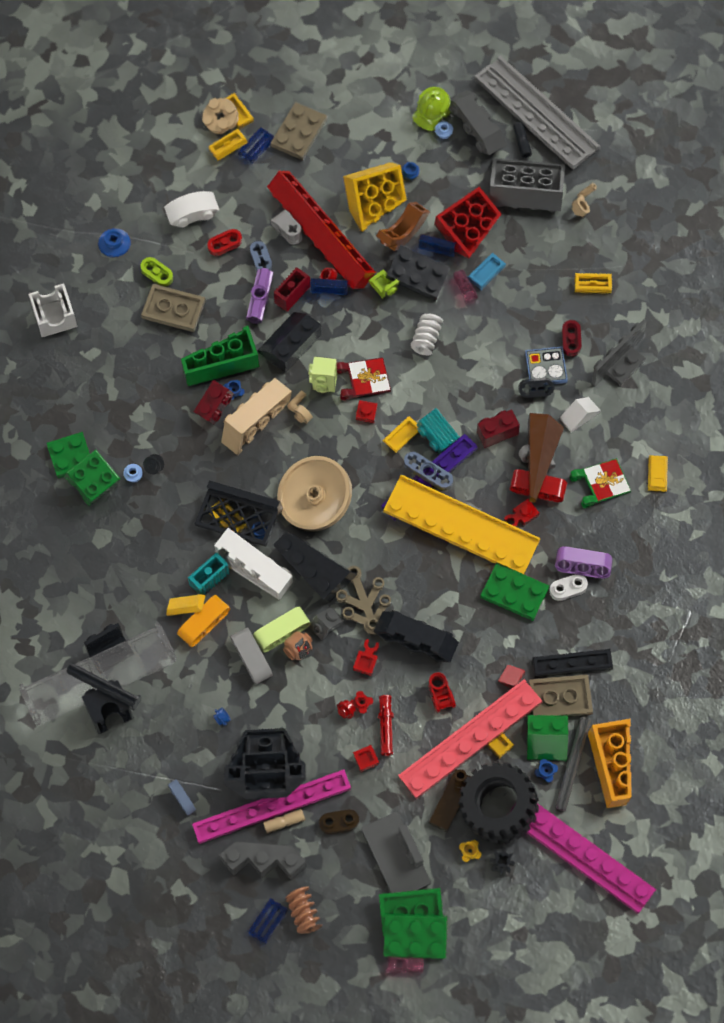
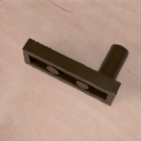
[429,769,471,832]

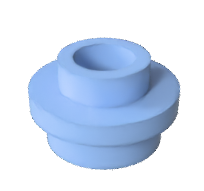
[435,121,453,139]
[124,464,143,483]

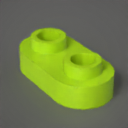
[141,257,173,287]

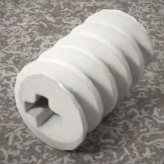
[411,314,443,356]

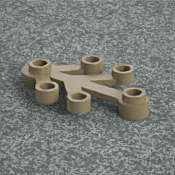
[336,566,391,635]

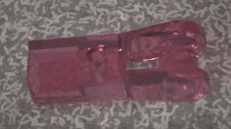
[453,269,478,303]
[386,957,424,972]

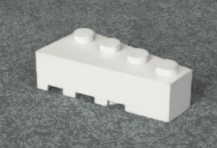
[214,528,293,600]

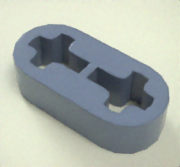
[250,241,272,271]
[168,779,196,816]

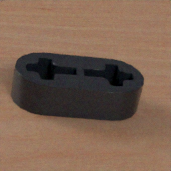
[518,377,555,398]

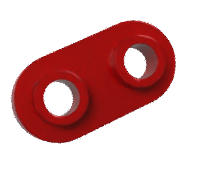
[207,229,242,256]

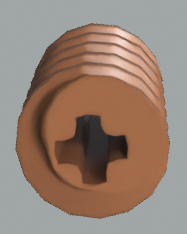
[286,886,322,934]

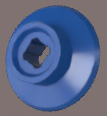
[98,229,131,257]

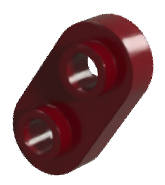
[562,320,582,357]

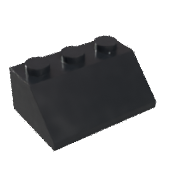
[257,312,322,373]

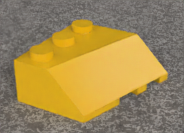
[343,162,407,232]

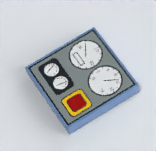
[525,347,567,385]

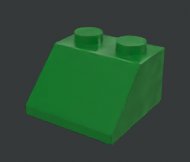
[527,715,568,761]

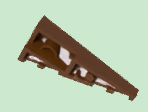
[528,413,564,502]

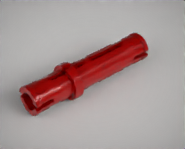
[378,695,394,756]

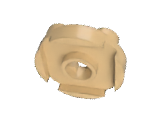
[203,98,239,134]

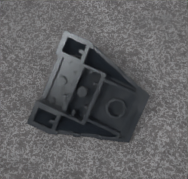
[224,728,306,799]

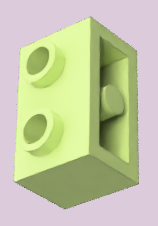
[309,357,337,393]

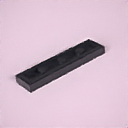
[532,649,613,678]

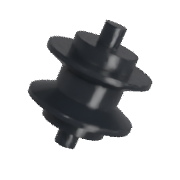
[143,454,164,475]

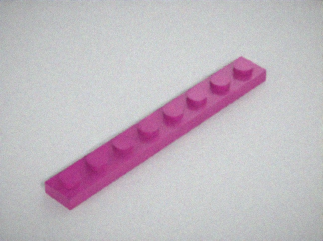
[192,770,351,844]

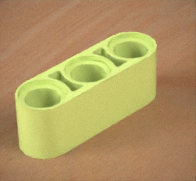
[253,607,311,653]

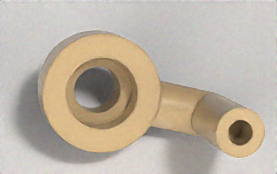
[572,183,597,217]
[287,390,313,423]

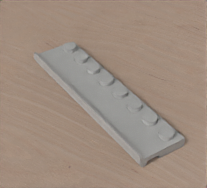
[475,56,600,170]

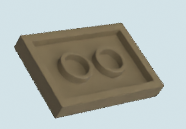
[271,102,327,160]
[141,284,206,332]
[529,675,593,717]

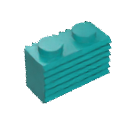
[417,408,460,454]
[188,552,229,595]

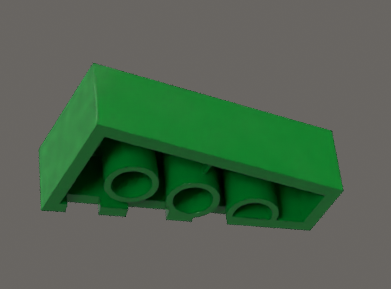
[181,326,260,386]

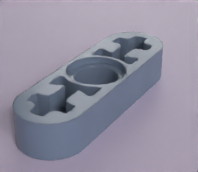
[404,452,453,491]

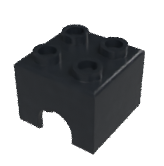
[82,680,134,735]

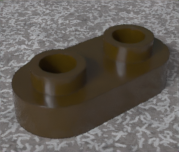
[319,809,359,834]

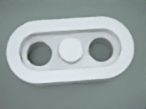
[550,574,588,601]

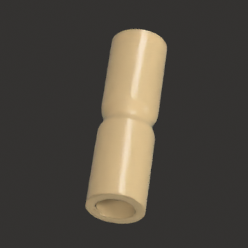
[263,809,305,834]

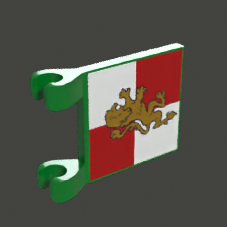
[569,458,631,508]

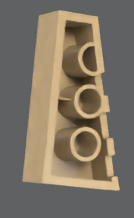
[221,378,292,455]

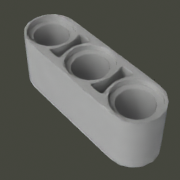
[230,627,273,685]

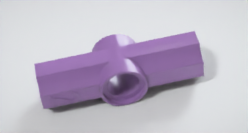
[246,268,273,324]

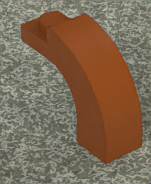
[376,202,430,251]

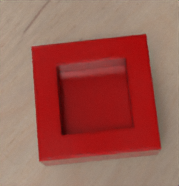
[356,400,378,423]
[353,745,379,772]

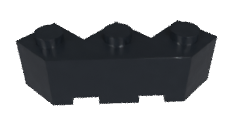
[373,610,459,663]

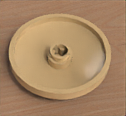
[277,456,352,532]

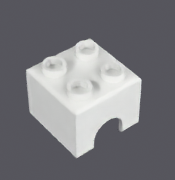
[28,283,77,337]

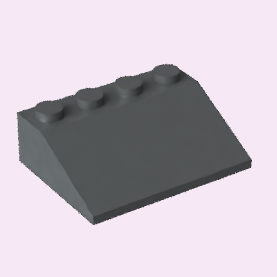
[489,158,565,212]

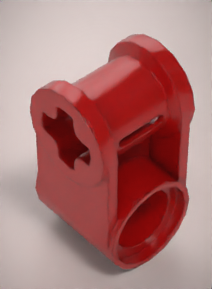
[428,672,456,713]

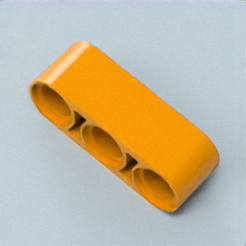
[177,595,231,647]

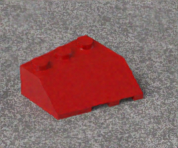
[434,187,501,259]

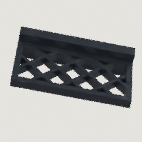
[194,480,283,547]

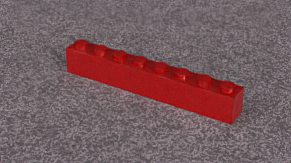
[267,171,376,289]

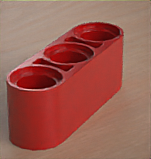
[509,469,568,502]

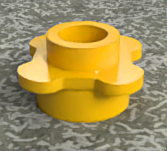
[459,840,482,862]

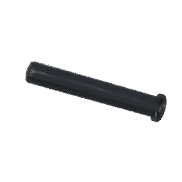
[67,663,141,710]

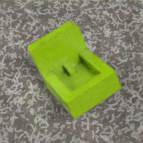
[369,269,399,299]

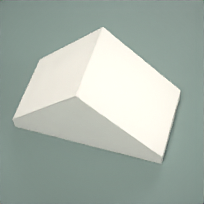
[559,397,601,433]

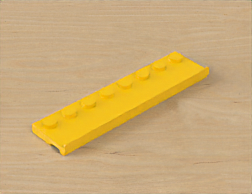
[383,475,540,574]

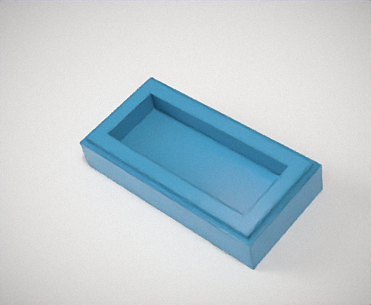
[468,253,506,290]

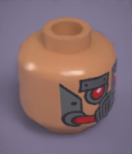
[283,631,313,660]

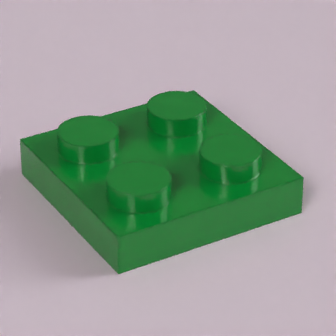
[46,432,90,478]

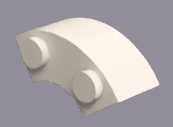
[164,191,219,228]

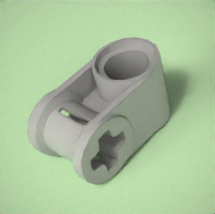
[270,210,303,245]

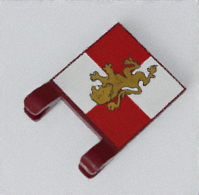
[337,357,391,401]

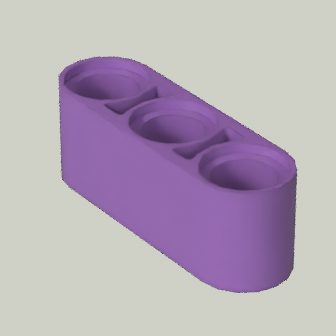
[555,547,613,579]

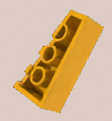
[588,719,631,808]

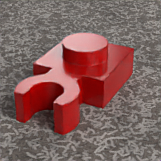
[504,499,540,527]
[353,639,379,676]

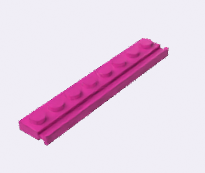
[507,803,656,914]

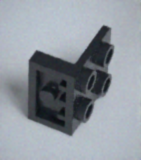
[84,623,134,674]

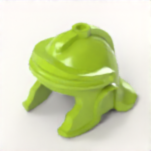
[412,87,450,131]

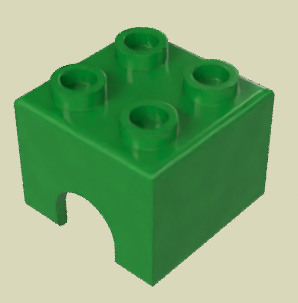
[65,450,121,507]

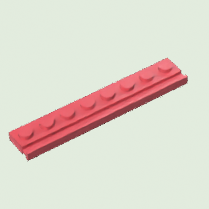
[398,679,542,799]

